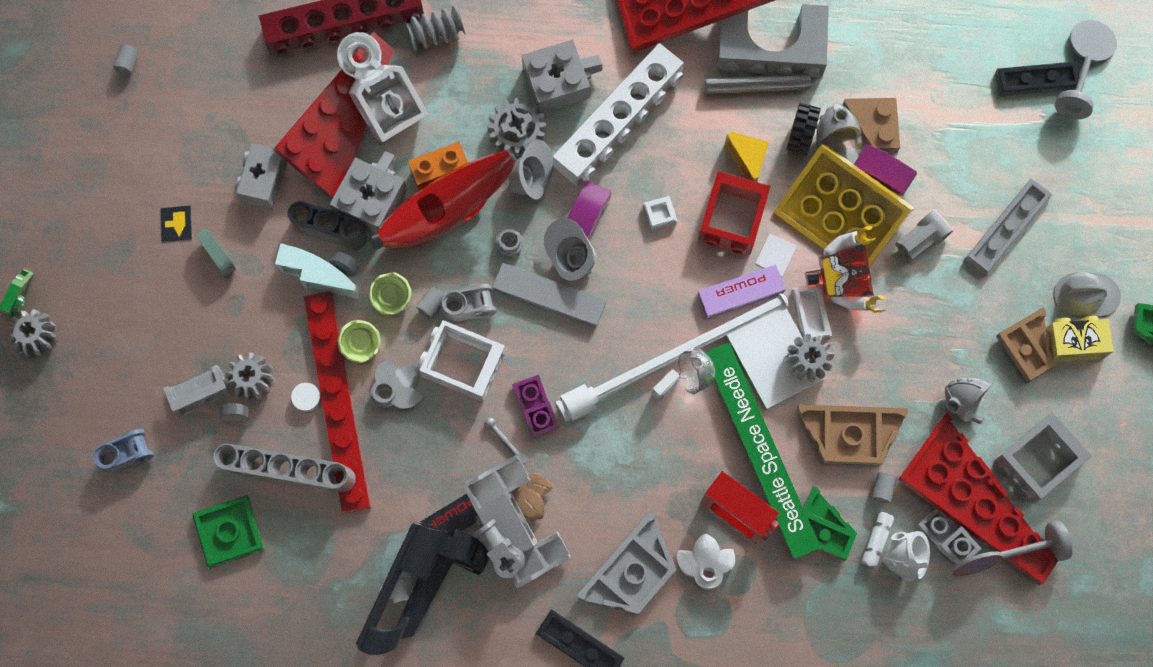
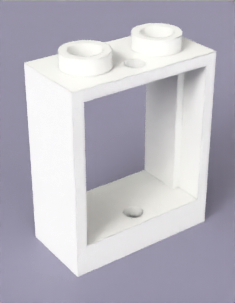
[418,320,506,403]

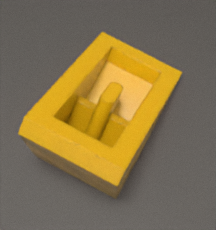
[725,132,769,182]

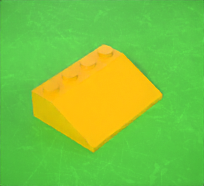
[773,145,914,277]

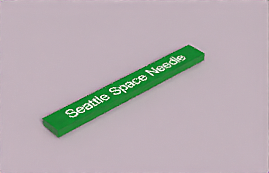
[703,342,821,560]

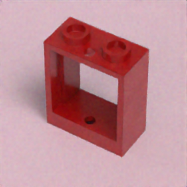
[698,171,771,255]
[700,471,779,544]

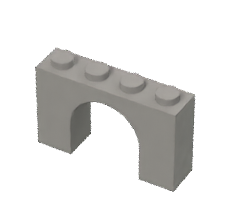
[717,4,829,78]

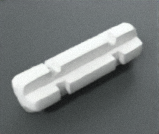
[861,512,894,568]

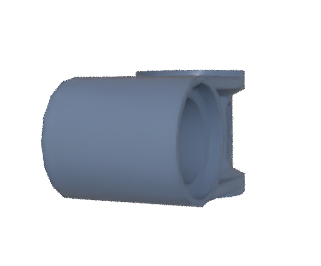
[93,429,154,474]

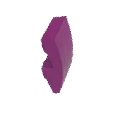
[854,144,917,196]
[567,181,612,239]
[512,374,559,438]

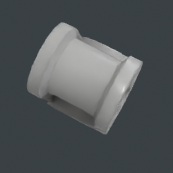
[442,284,497,323]

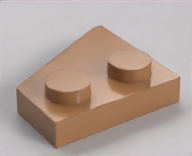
[843,98,900,152]
[996,307,1054,383]

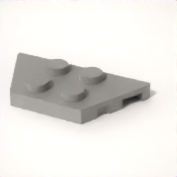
[576,512,677,615]

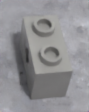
[235,143,287,210]

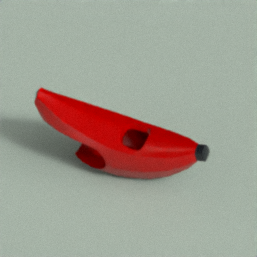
[369,149,516,251]

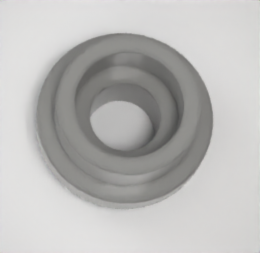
[496,229,523,256]

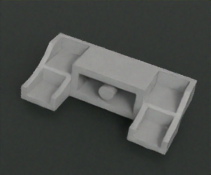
[462,455,571,588]

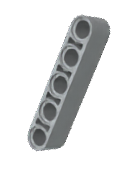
[213,444,356,492]

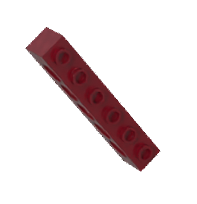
[259,0,424,55]

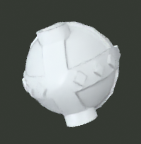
[883,531,930,582]

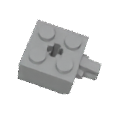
[522,39,603,114]
[330,151,407,234]

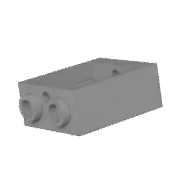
[995,412,1091,504]

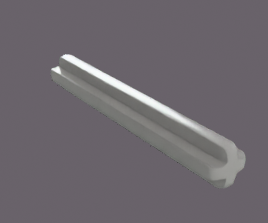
[705,74,811,94]

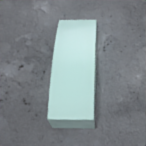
[275,244,359,299]

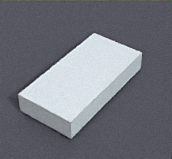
[792,283,832,341]

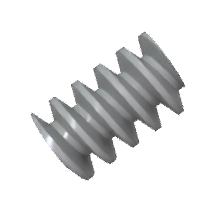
[406,5,465,51]

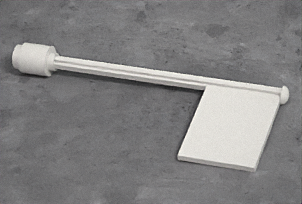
[555,294,825,422]

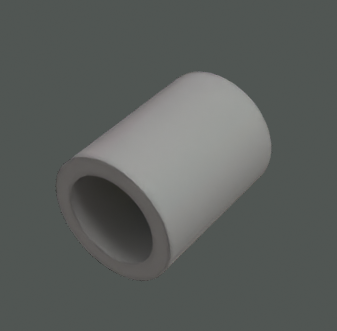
[113,44,139,75]
[416,287,444,319]
[871,472,897,503]

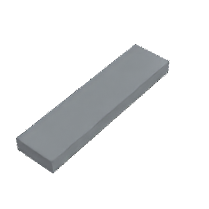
[964,178,1053,276]
[493,263,606,328]

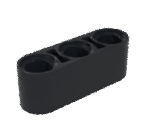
[287,201,368,250]

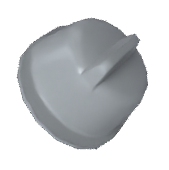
[508,139,554,200]
[544,218,596,281]
[1054,273,1121,316]

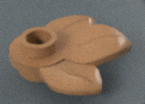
[512,473,553,519]

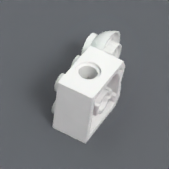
[337,32,429,142]

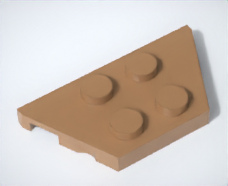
[797,404,908,465]

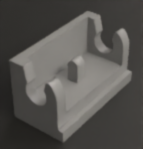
[164,365,231,418]

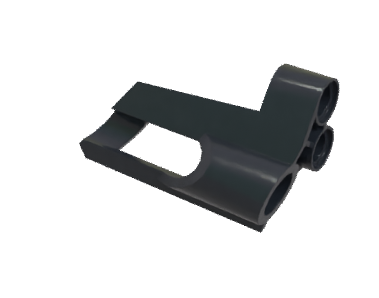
[356,521,489,655]

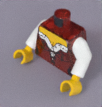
[805,226,886,313]

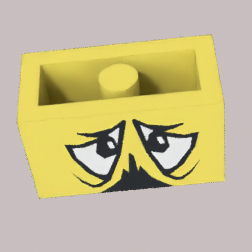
[1046,316,1114,362]

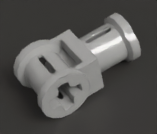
[472,519,525,578]

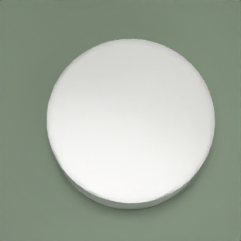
[291,383,321,412]

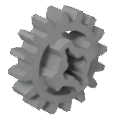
[487,98,546,158]

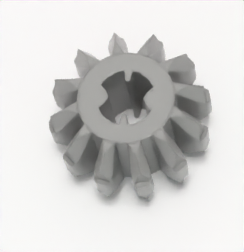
[6,309,57,357]
[785,334,834,382]
[225,352,274,401]

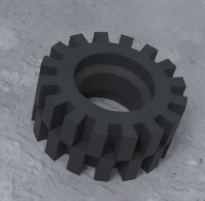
[786,102,821,155]

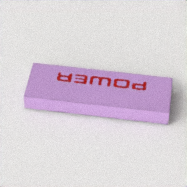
[697,265,786,318]

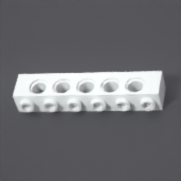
[553,43,684,186]

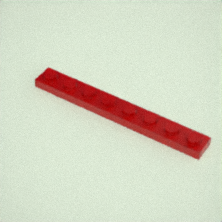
[303,291,371,514]

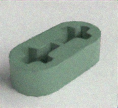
[195,227,236,277]

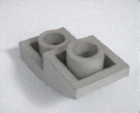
[916,508,981,565]

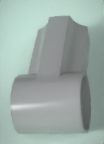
[895,209,954,262]

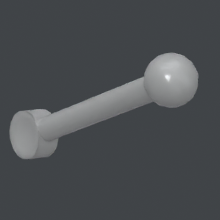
[484,418,527,465]

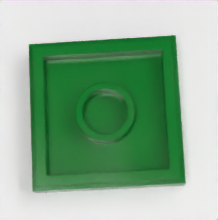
[192,495,265,569]

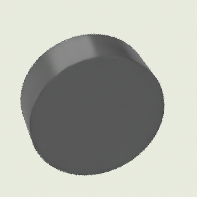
[329,252,359,276]
[219,403,249,423]

